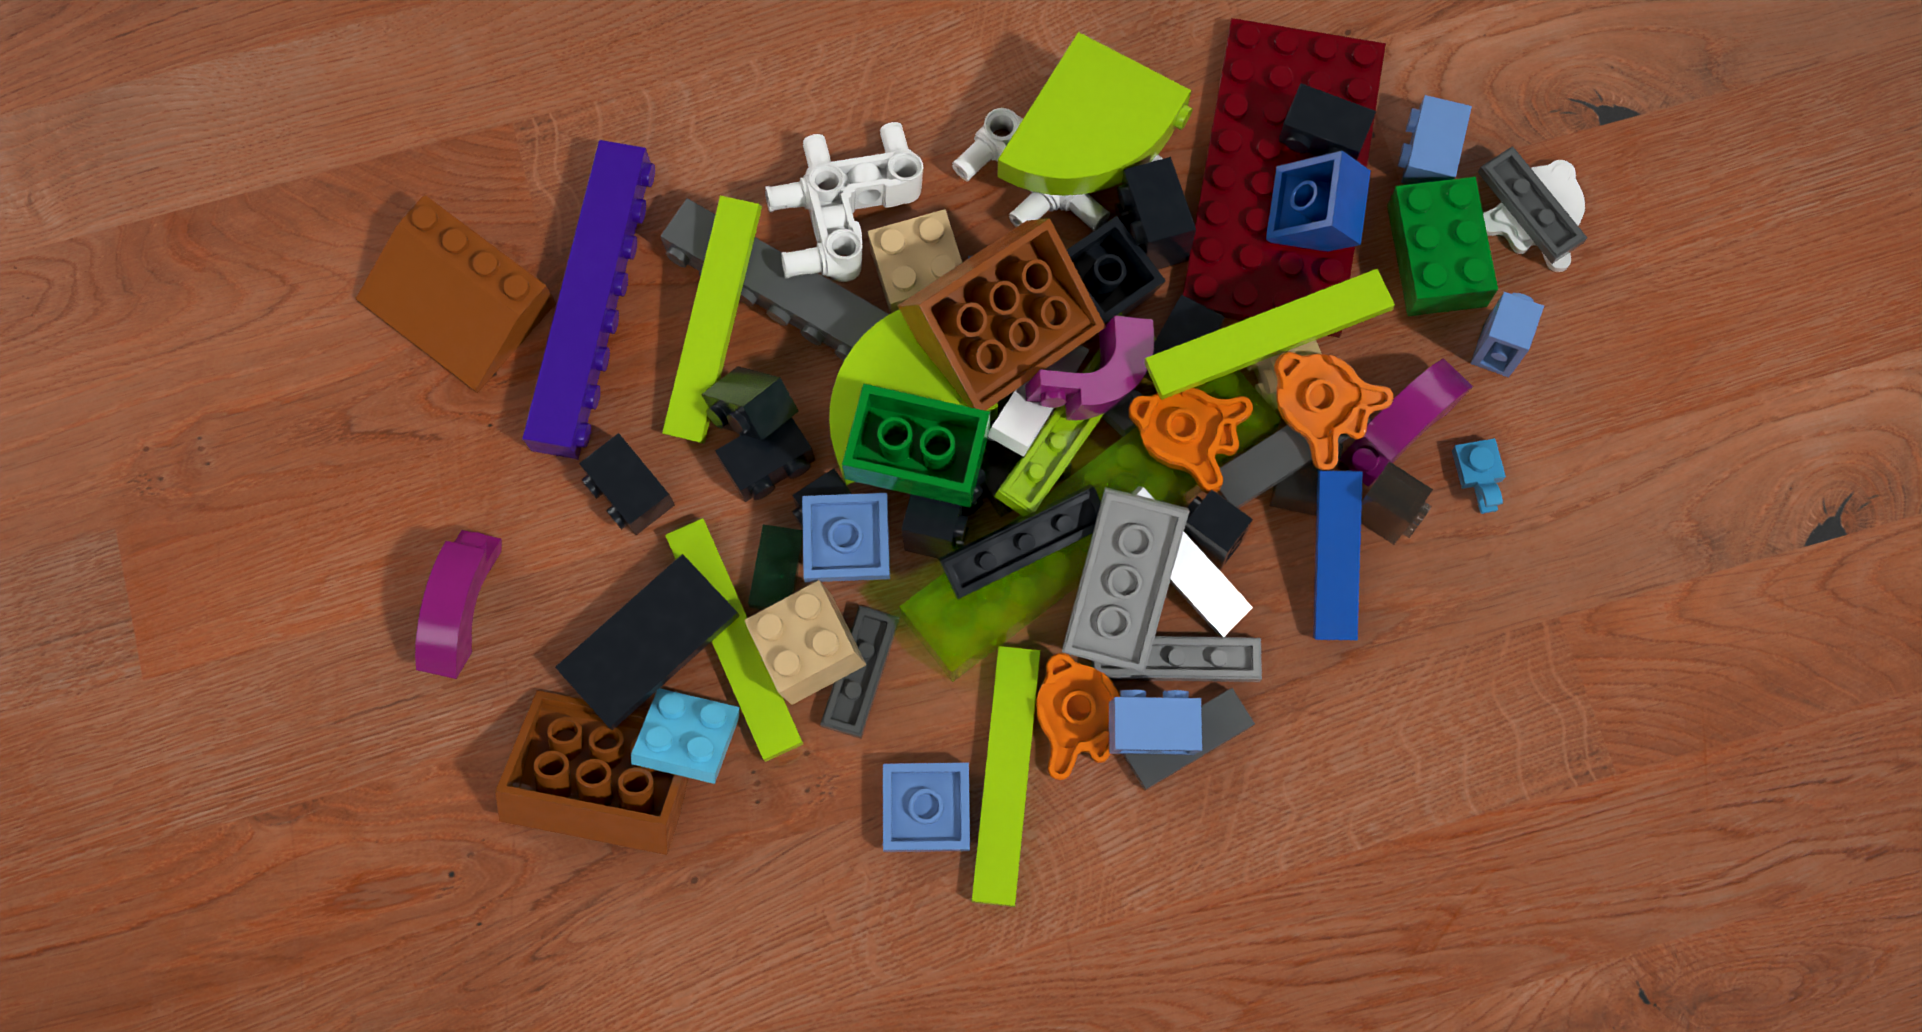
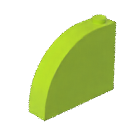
[997,32,1193,196]
[829,310,998,485]

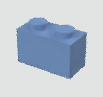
[1397,95,1472,185]
[1470,292,1544,378]
[1109,690,1202,755]

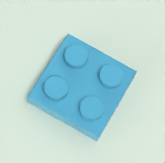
[631,688,740,784]

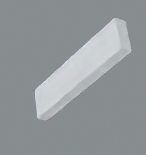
[988,345,1089,457]

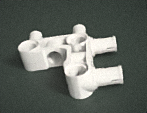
[952,108,1163,231]
[765,122,923,282]

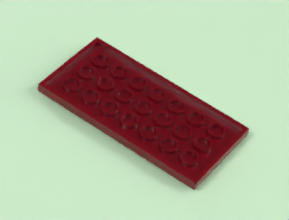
[1183,18,1386,338]

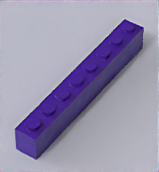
[522,140,655,460]

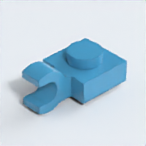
[1452,438,1506,514]

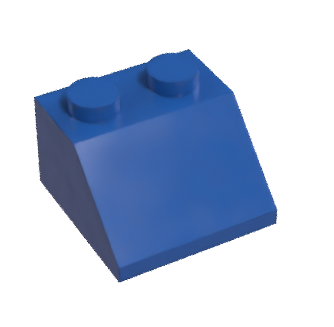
[1266,151,1371,252]

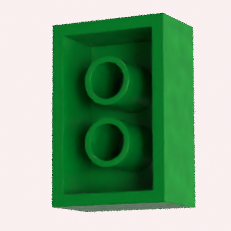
[1387,177,1498,316]
[842,384,990,507]

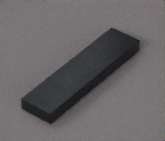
[938,484,1101,599]

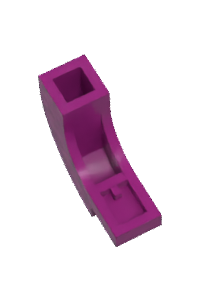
[1025,316,1154,420]
[1338,358,1473,487]
[415,530,502,679]

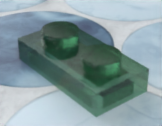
[748,524,803,610]

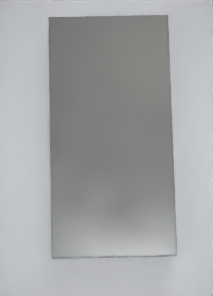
[1062,487,1189,674]

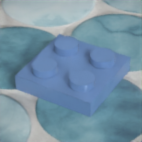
[802,493,890,582]
[883,763,970,852]

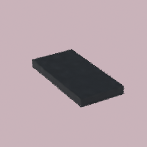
[555,554,740,730]

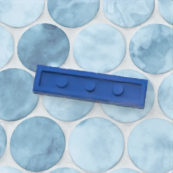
[1313,470,1363,640]

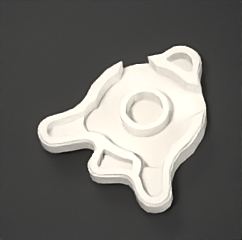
[1483,160,1585,272]

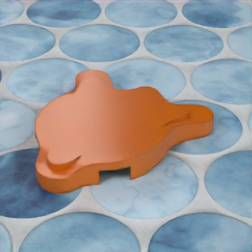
[1274,352,1394,471]
[1128,388,1253,494]
[1036,653,1120,780]

